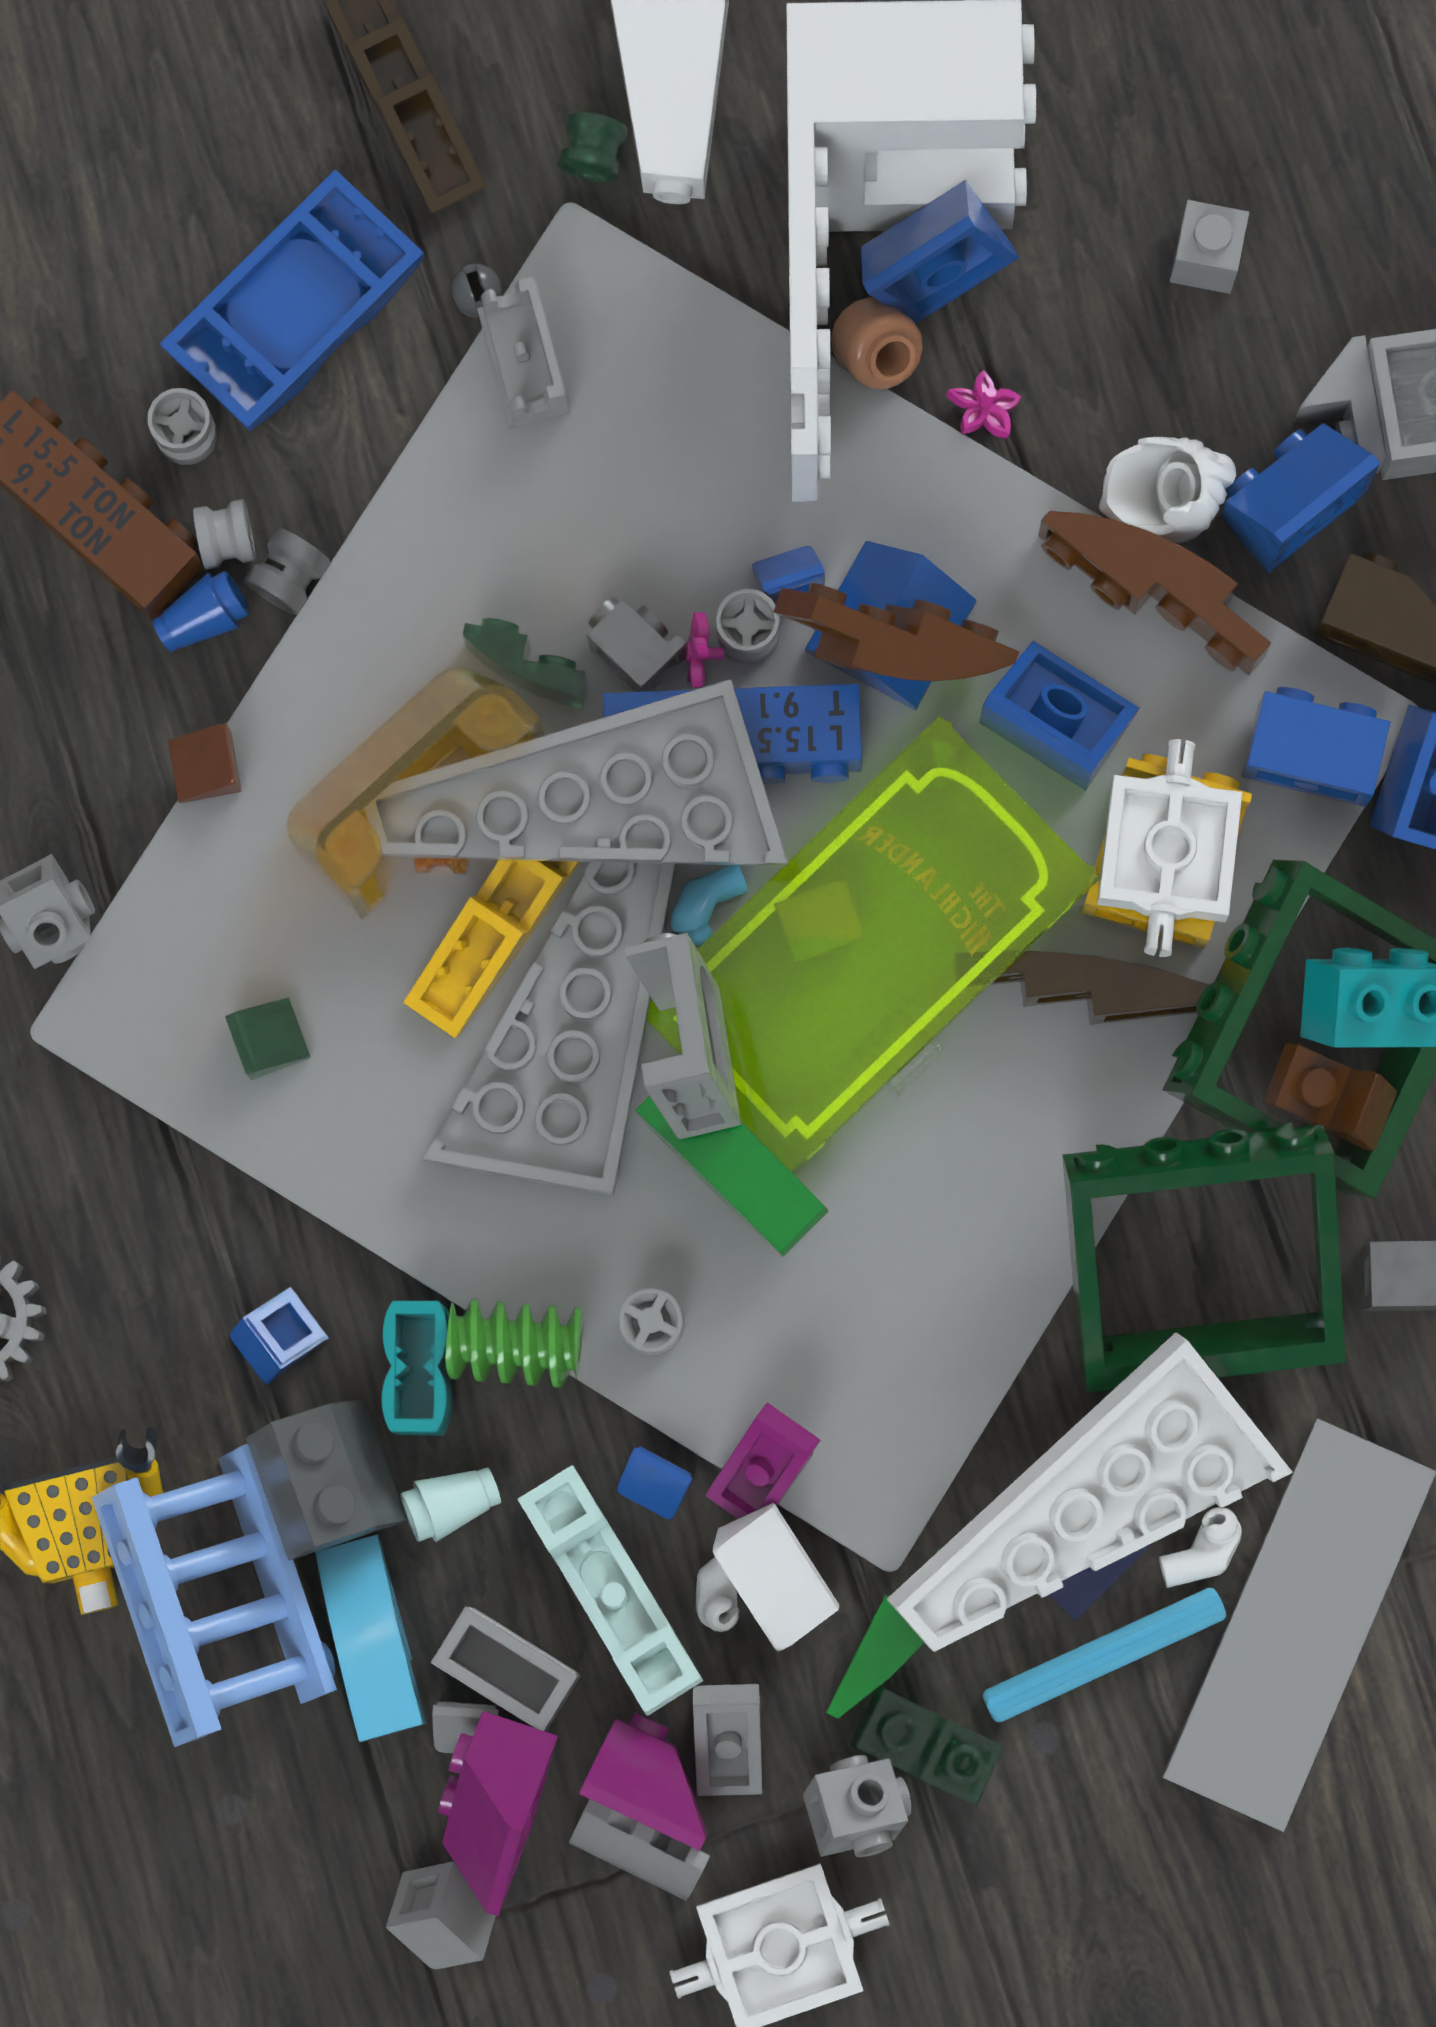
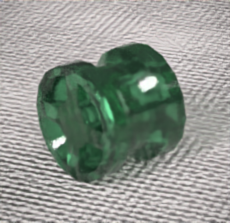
[557,112,628,183]

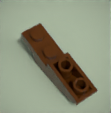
[1038,511,1271,676]
[773,583,1019,681]

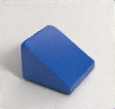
[752,546,825,605]
[230,1287,329,1384]
[617,1446,694,1519]

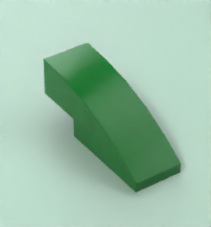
[635,1095,829,1257]

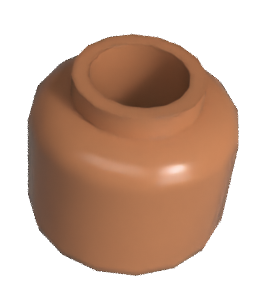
[831,297,923,389]

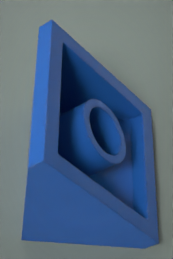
[861,180,1019,324]
[805,541,977,711]
[979,641,1140,791]

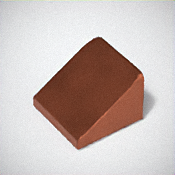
[168,723,242,803]

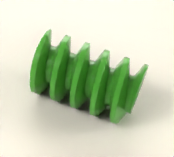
[445,1299,583,1388]

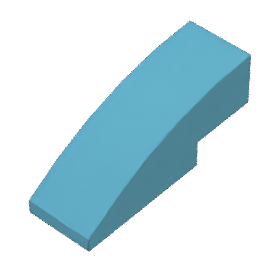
[315,1534,427,1742]

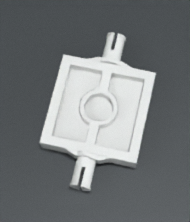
[1097,739,1242,957]
[670,1863,890,2027]

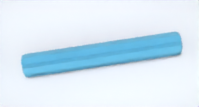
[983,1588,1226,1722]

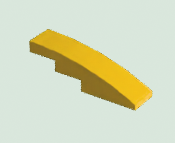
[403,860,581,1038]

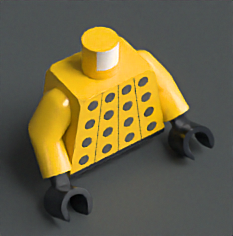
[0,1427,163,1615]

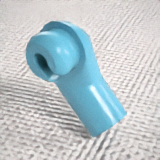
[670,865,749,947]

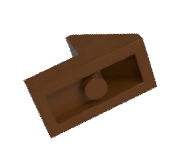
[1263,1043,1398,1152]

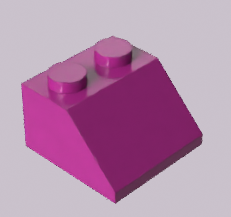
[438,1711,558,1917]

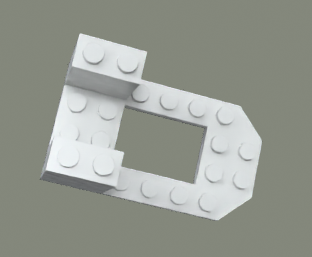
[787,0,1036,502]

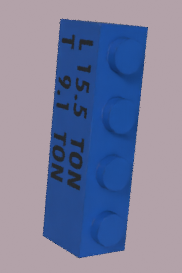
[603,684,862,785]

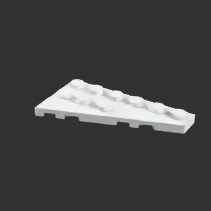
[887,1333,1293,1652]

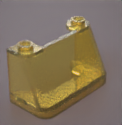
[287,666,544,920]

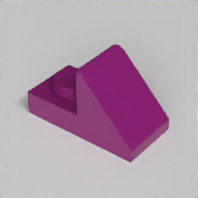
[705,1402,821,1519]

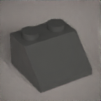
[246,1399,407,1561]

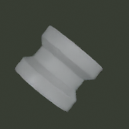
[193,499,256,570]
[618,1288,684,1356]

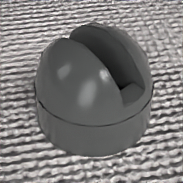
[452,264,502,318]

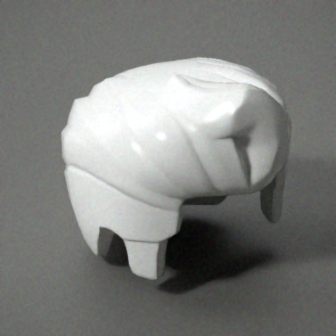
[1099,437,1236,543]

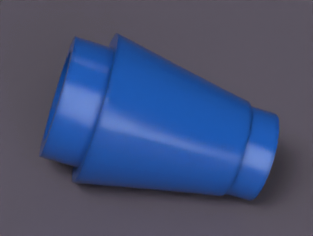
[152,571,251,653]

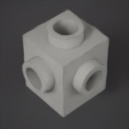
[0,854,95,969]
[803,1755,911,1857]

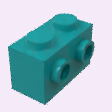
[1300,948,1436,1047]

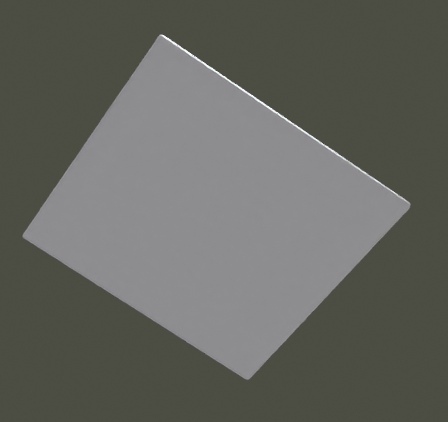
[30,202,1418,1572]

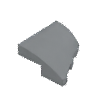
[569,1799,710,1901]

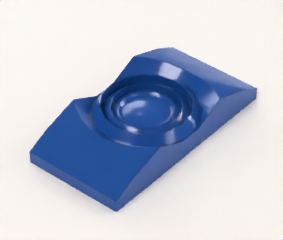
[160,170,425,432]

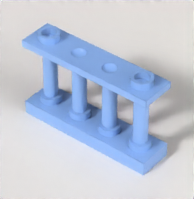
[91,1444,337,1747]

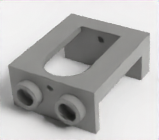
[624,933,741,1140]

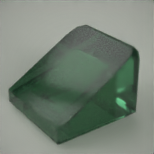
[225,997,311,1080]

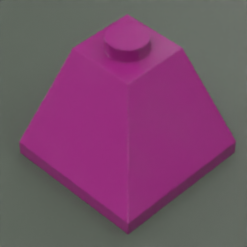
[579,1712,708,1851]

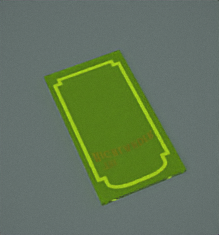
[647,715,1100,1174]

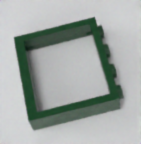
[1162,859,1436,1199]
[1062,1122,1346,1393]

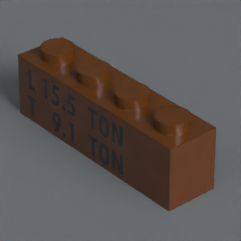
[0,390,204,621]

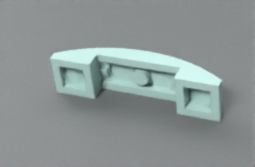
[518,1465,703,1716]

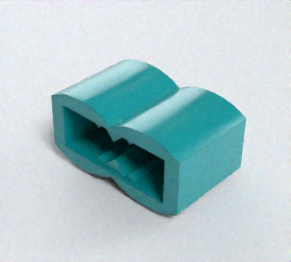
[382,1301,453,1435]

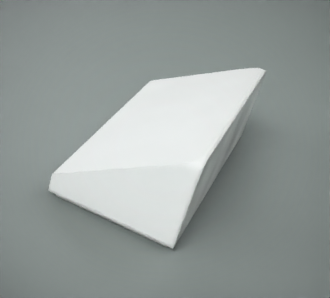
[713,1503,839,1652]

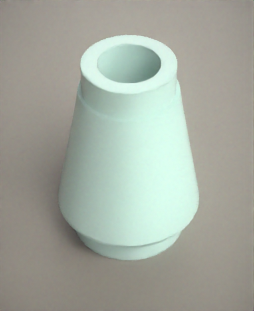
[400,1467,501,1542]

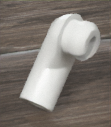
[1159,1507,1242,1588]
[696,1557,739,1632]

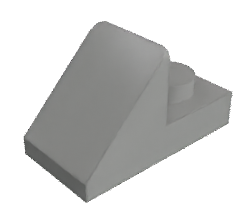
[1294,335,1386,473]
[693,1684,762,1796]

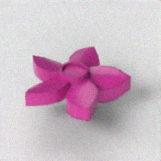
[946,370,1021,439]
[685,612,724,688]

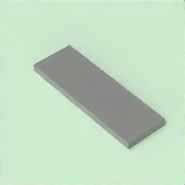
[1162,1418,1436,1832]

